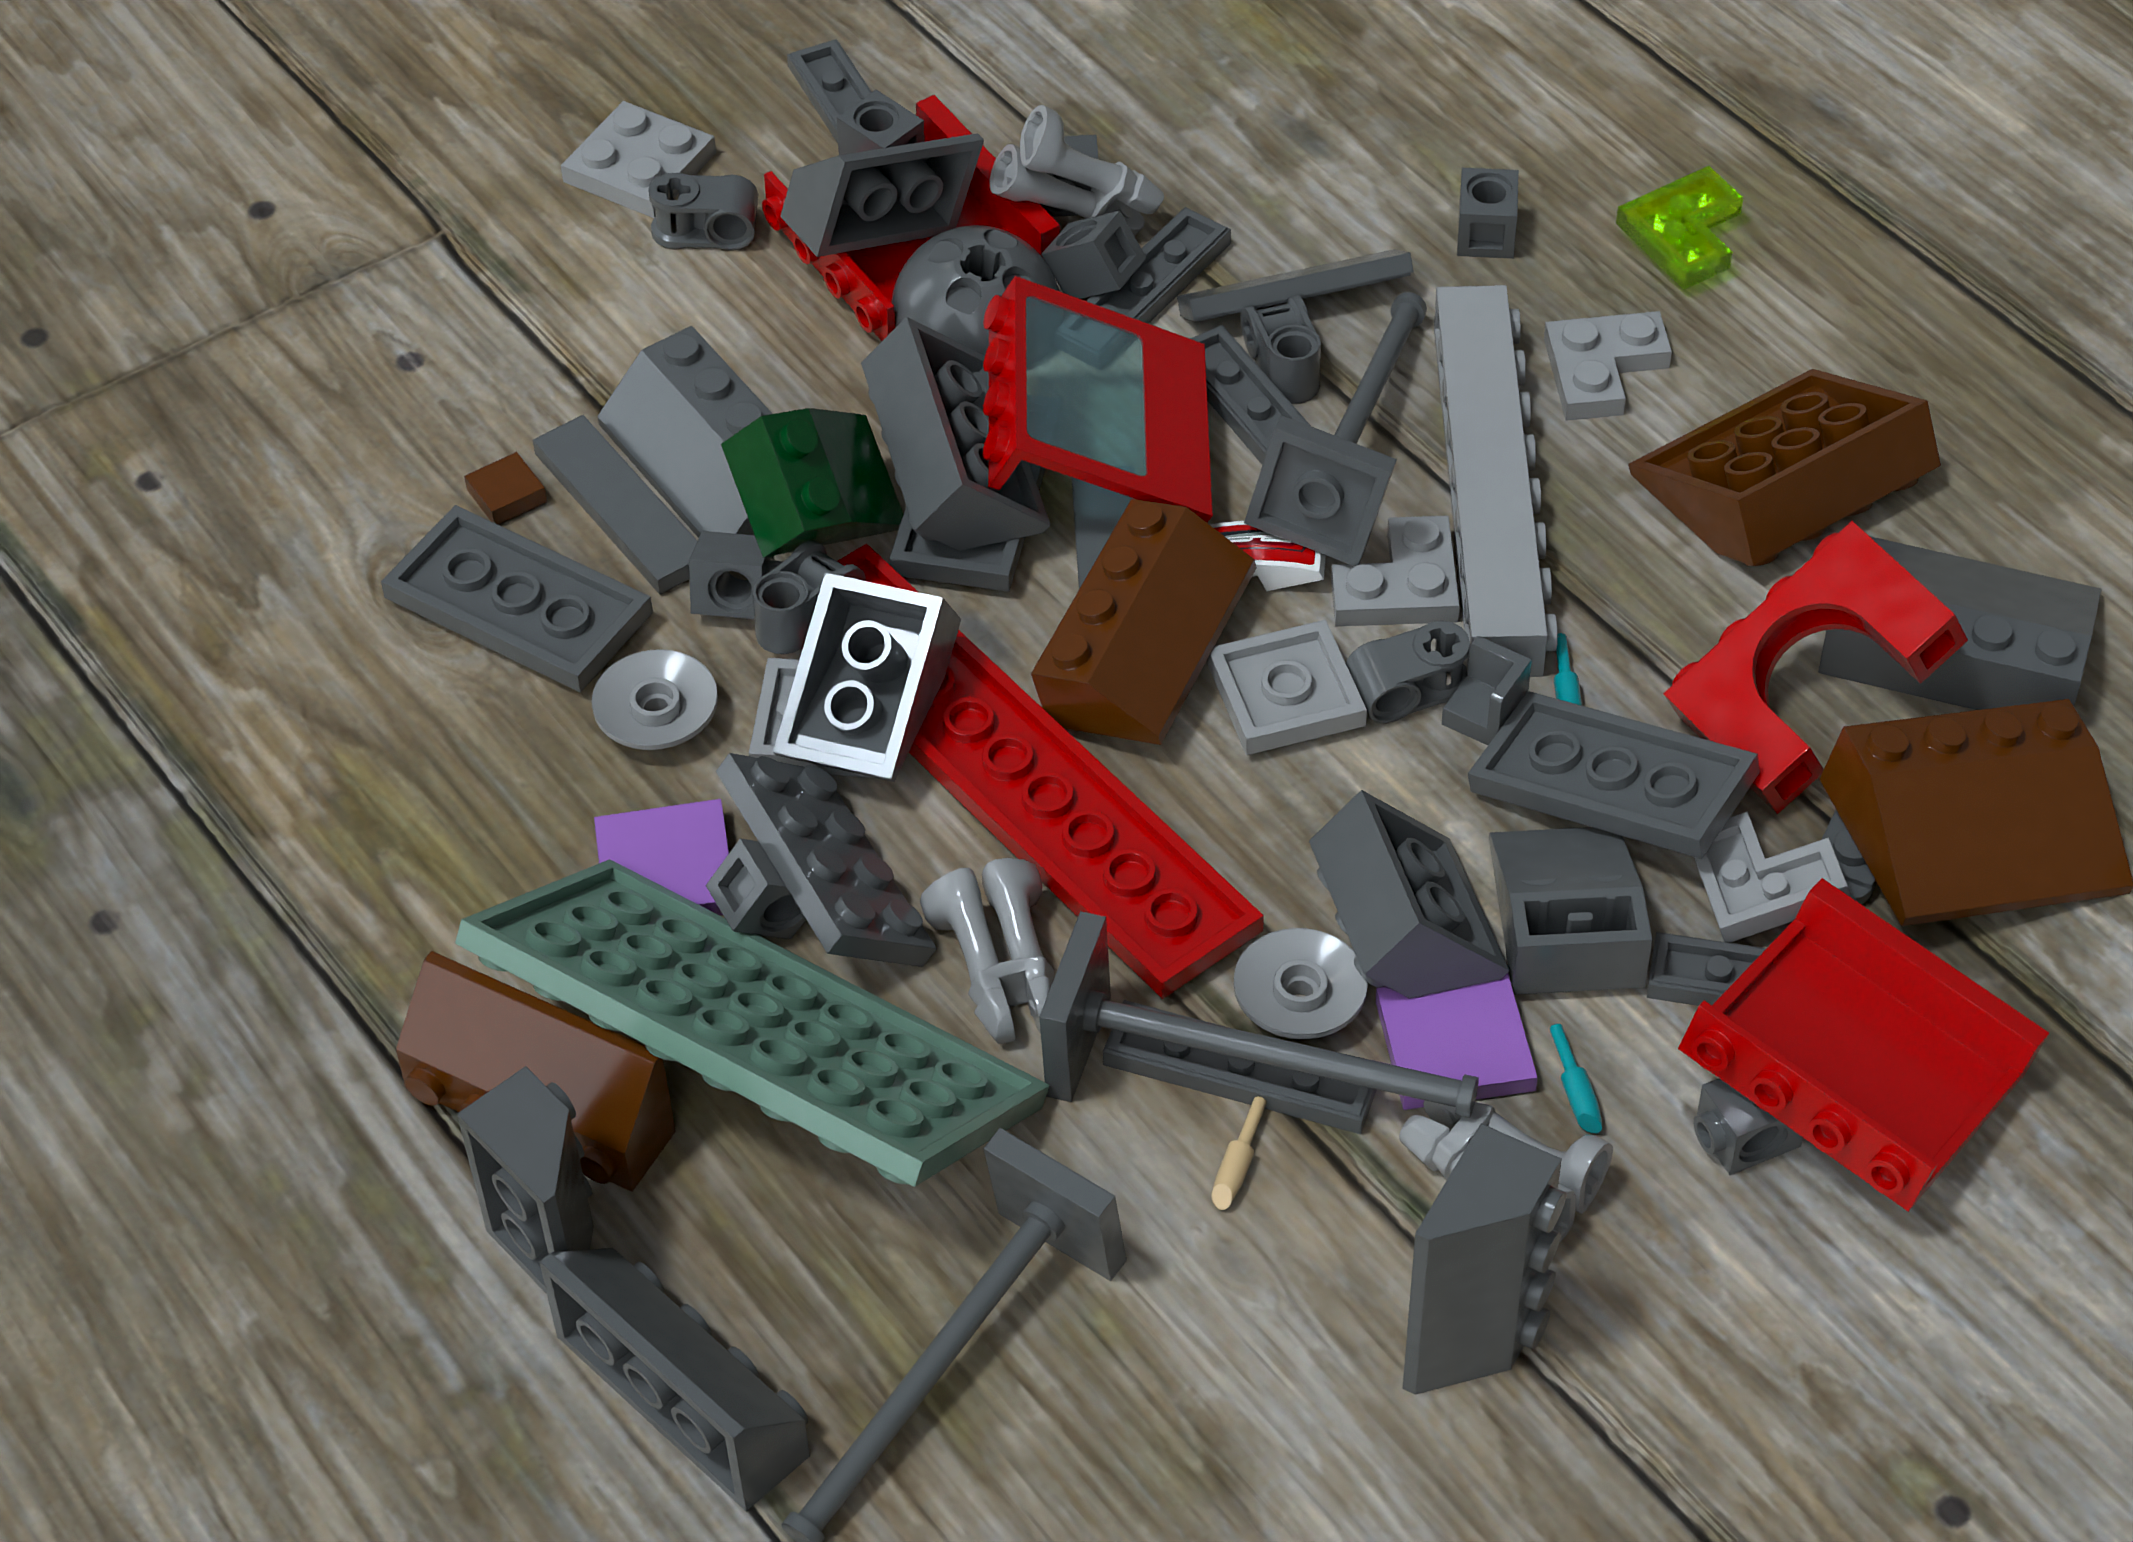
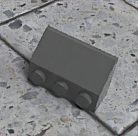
[780,133,984,257]
[1309,790,1510,998]
[457,1066,594,1294]

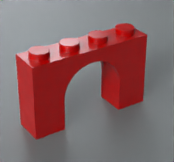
[1663,521,1968,814]

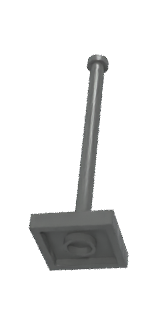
[1244,292,1427,566]
[1039,911,1479,1118]
[781,1128,1127,1542]

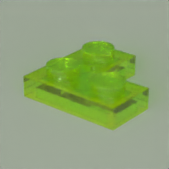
[1616,166,1743,290]

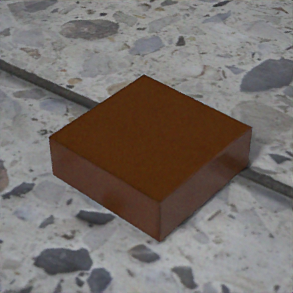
[464,452,547,525]

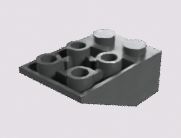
[1489,827,1652,995]

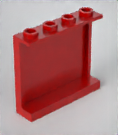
[762,95,1060,341]
[1678,878,2049,1212]

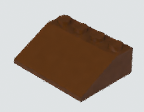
[1628,369,1941,566]
[1819,699,2133,926]

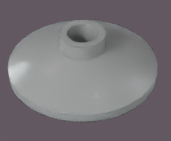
[592,649,718,750]
[1234,928,1368,1039]

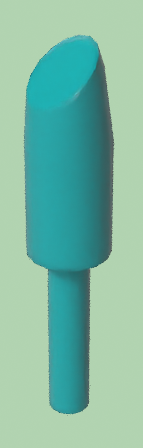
[1554,633,1582,706]
[1550,1024,1602,1133]

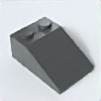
[773,573,961,782]

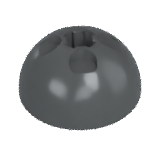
[891,225,1062,370]

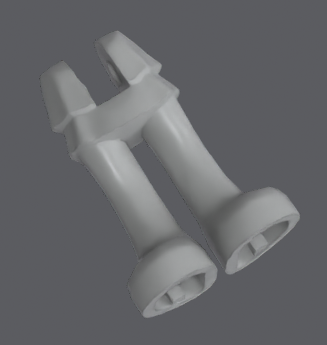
[990,105,1164,236]
[920,858,1054,1044]
[1399,1100,1613,1242]

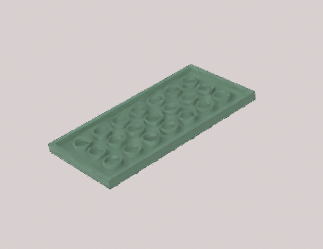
[455,859,1050,1187]

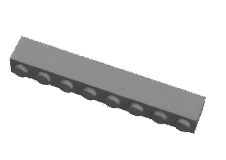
[1434,285,1557,677]

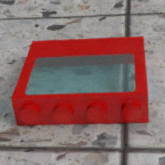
[983,276,1213,523]

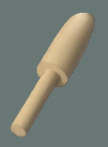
[1211,1096,1267,1210]

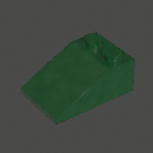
[721,408,904,558]

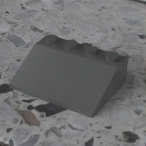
[1818,536,2102,710]

